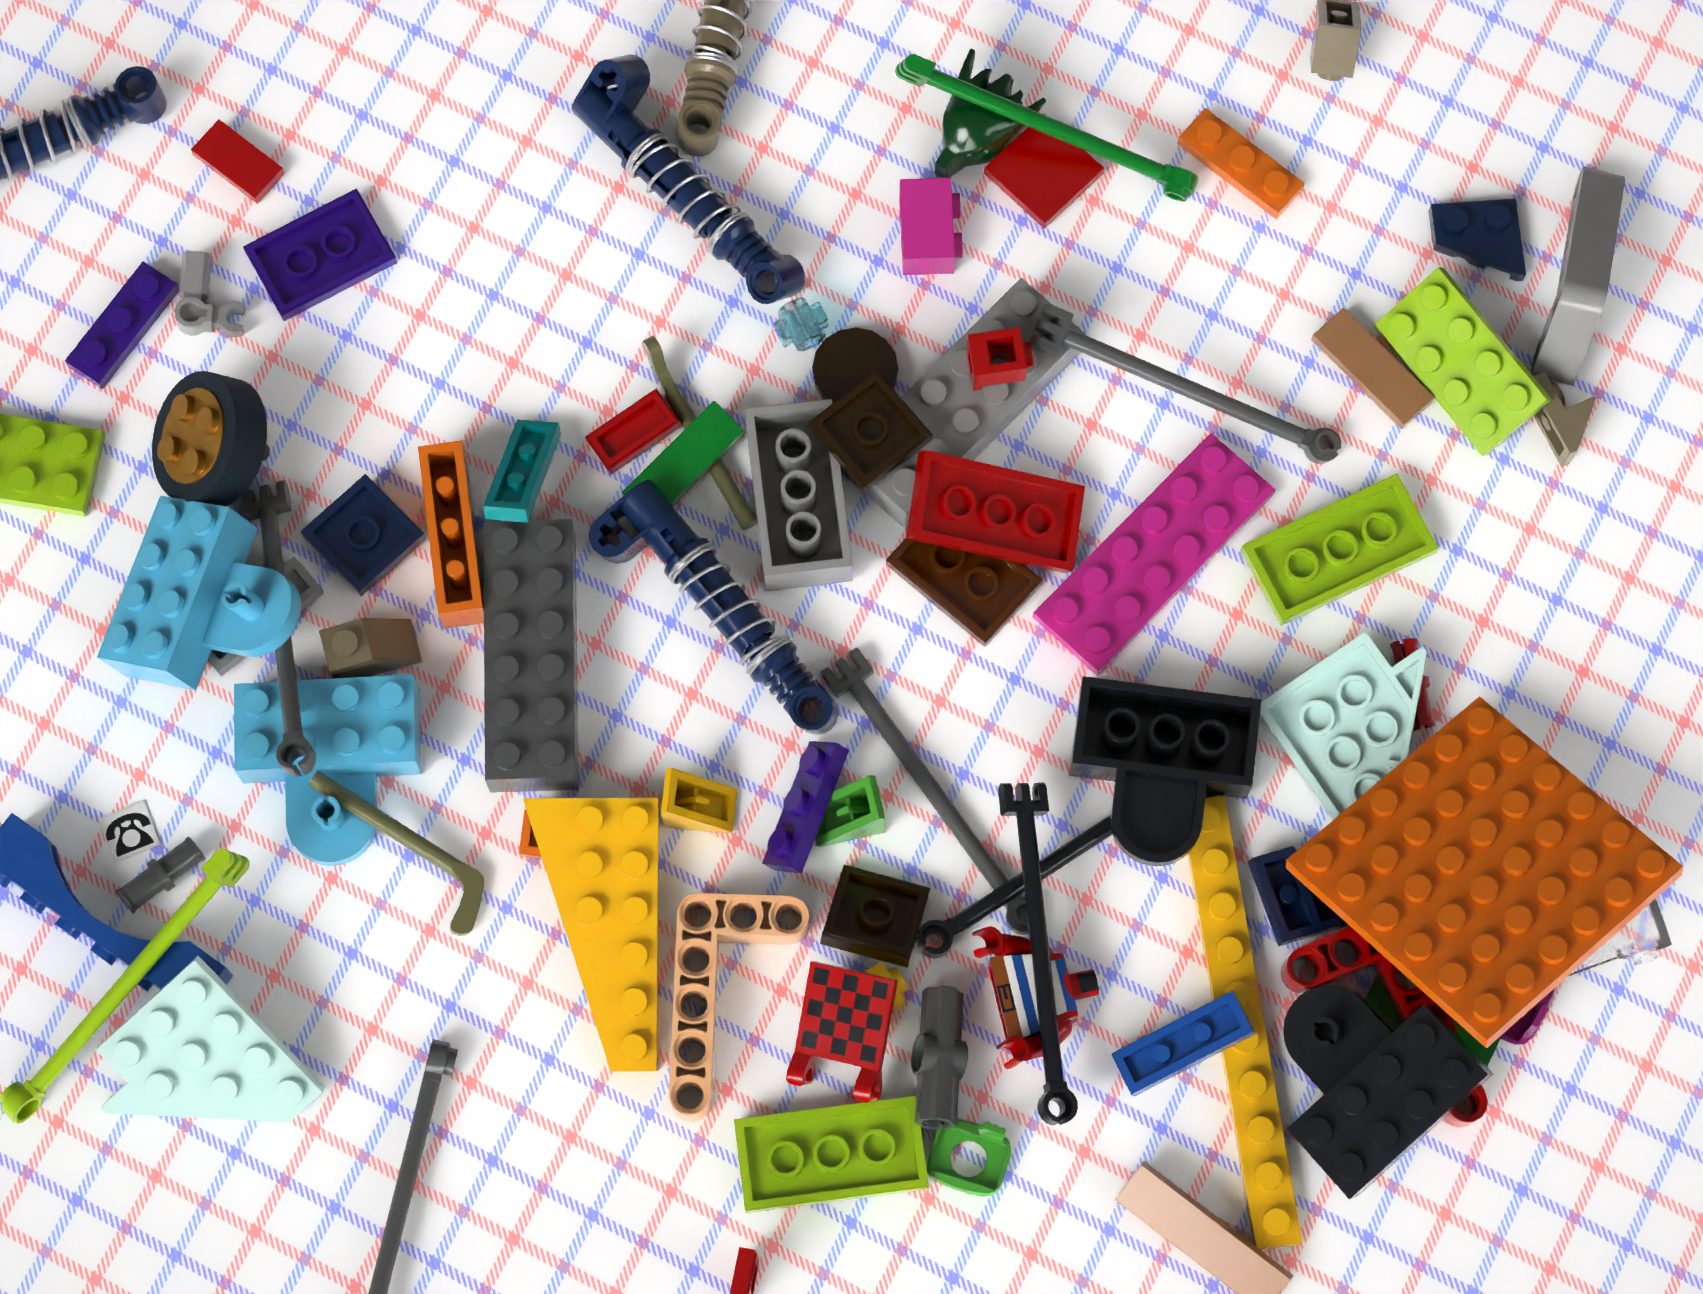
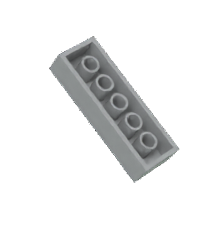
[842,277,1085,529]

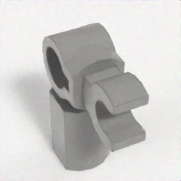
[174,251,246,337]

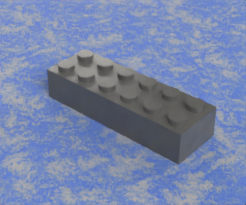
[483,519,579,793]

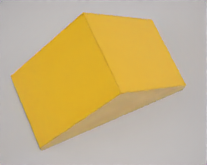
[661,768,738,833]

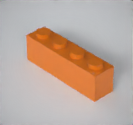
[418,440,484,629]

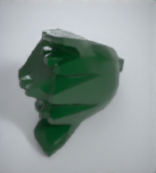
[934,49,1046,178]

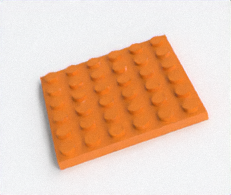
[1286,696,1684,1048]

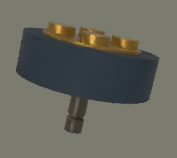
[152,371,270,506]

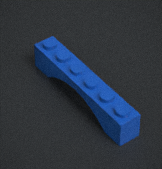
[0,813,233,992]

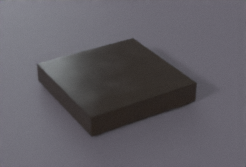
[808,370,933,492]
[820,864,931,968]

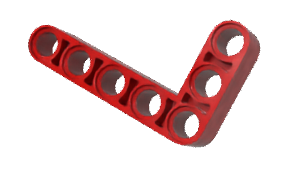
[1280,927,1488,1128]

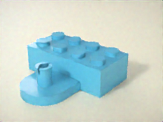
[97,495,301,691]
[234,674,422,866]

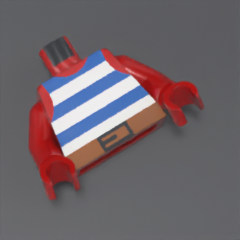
[972,926,1099,1069]

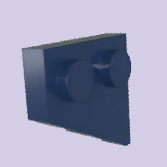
[1428,198,1526,281]
[1248,846,1349,947]

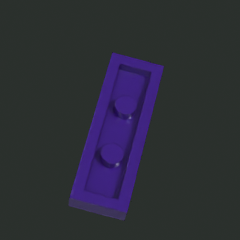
[65,261,179,389]
[762,741,849,873]

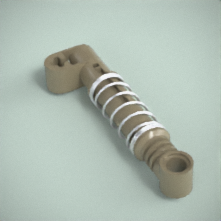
[677,0,751,157]

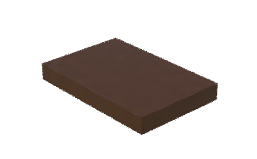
[885,538,1043,647]

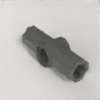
[911,985,968,1130]

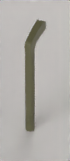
[642,335,757,530]
[308,771,484,936]

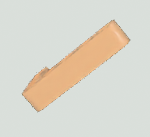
[669,893,810,1122]

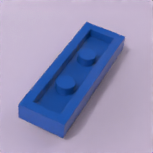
[1111,991,1256,1097]

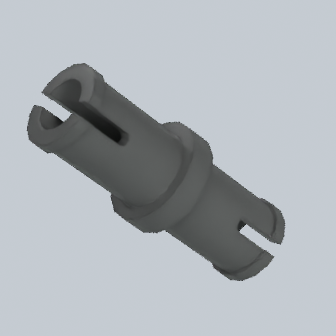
[115,836,206,914]

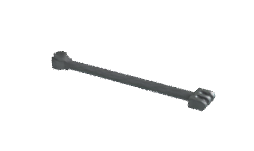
[1030,303,1341,464]
[242,480,316,776]
[820,647,1029,935]
[368,1039,458,1294]

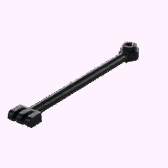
[998,782,1078,1126]
[917,815,1112,959]

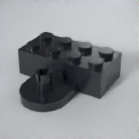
[1069,676,1262,867]
[1283,986,1494,1200]

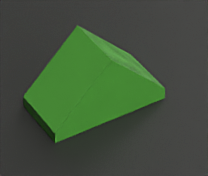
[815,775,885,847]

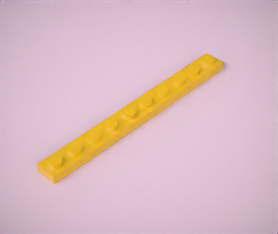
[1187,795,1302,1250]

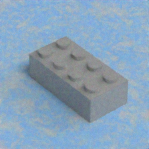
[744,399,853,591]

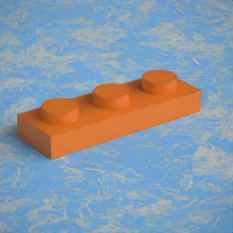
[1177,108,1305,220]

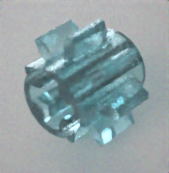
[774,297,829,351]

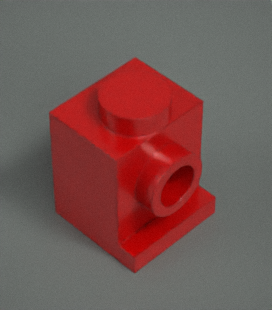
[966,327,1033,391]

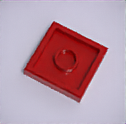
[984,113,1104,229]

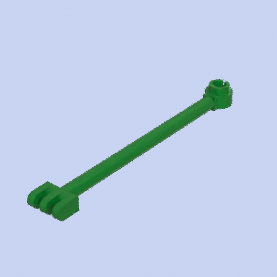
[895,54,1199,202]

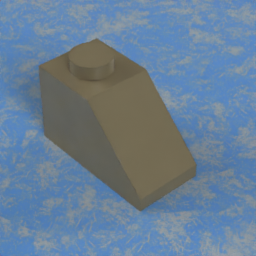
[1310,0,1362,81]
[319,618,423,678]

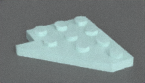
[1260,631,1427,820]
[96,956,326,1122]

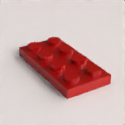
[906,450,1085,573]

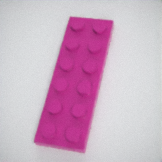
[1032,433,1276,676]

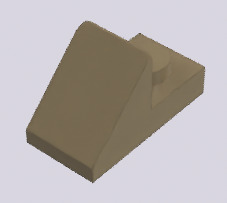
[1533,372,1596,468]

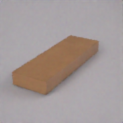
[1311,308,1435,429]

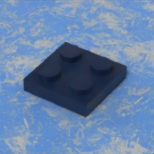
[300,474,426,597]

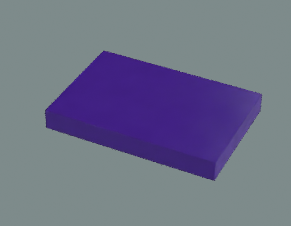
[243,188,398,322]

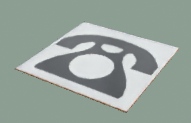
[98,800,161,863]

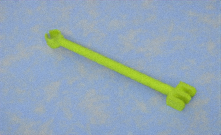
[0,849,250,1124]

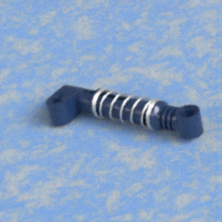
[571,54,805,304]
[0,66,167,182]
[588,479,839,735]

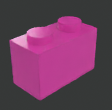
[899,178,963,275]

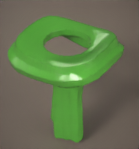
[927,1118,1011,1197]

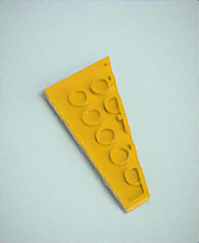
[523,798,659,1072]

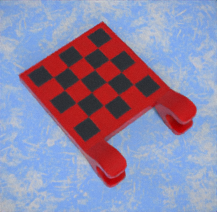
[786,961,898,1103]

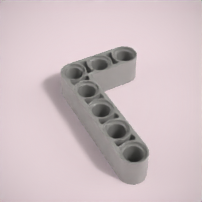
[1530,166,1625,386]

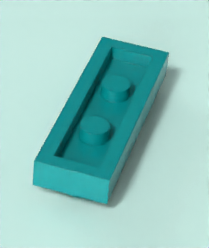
[483,419,561,523]

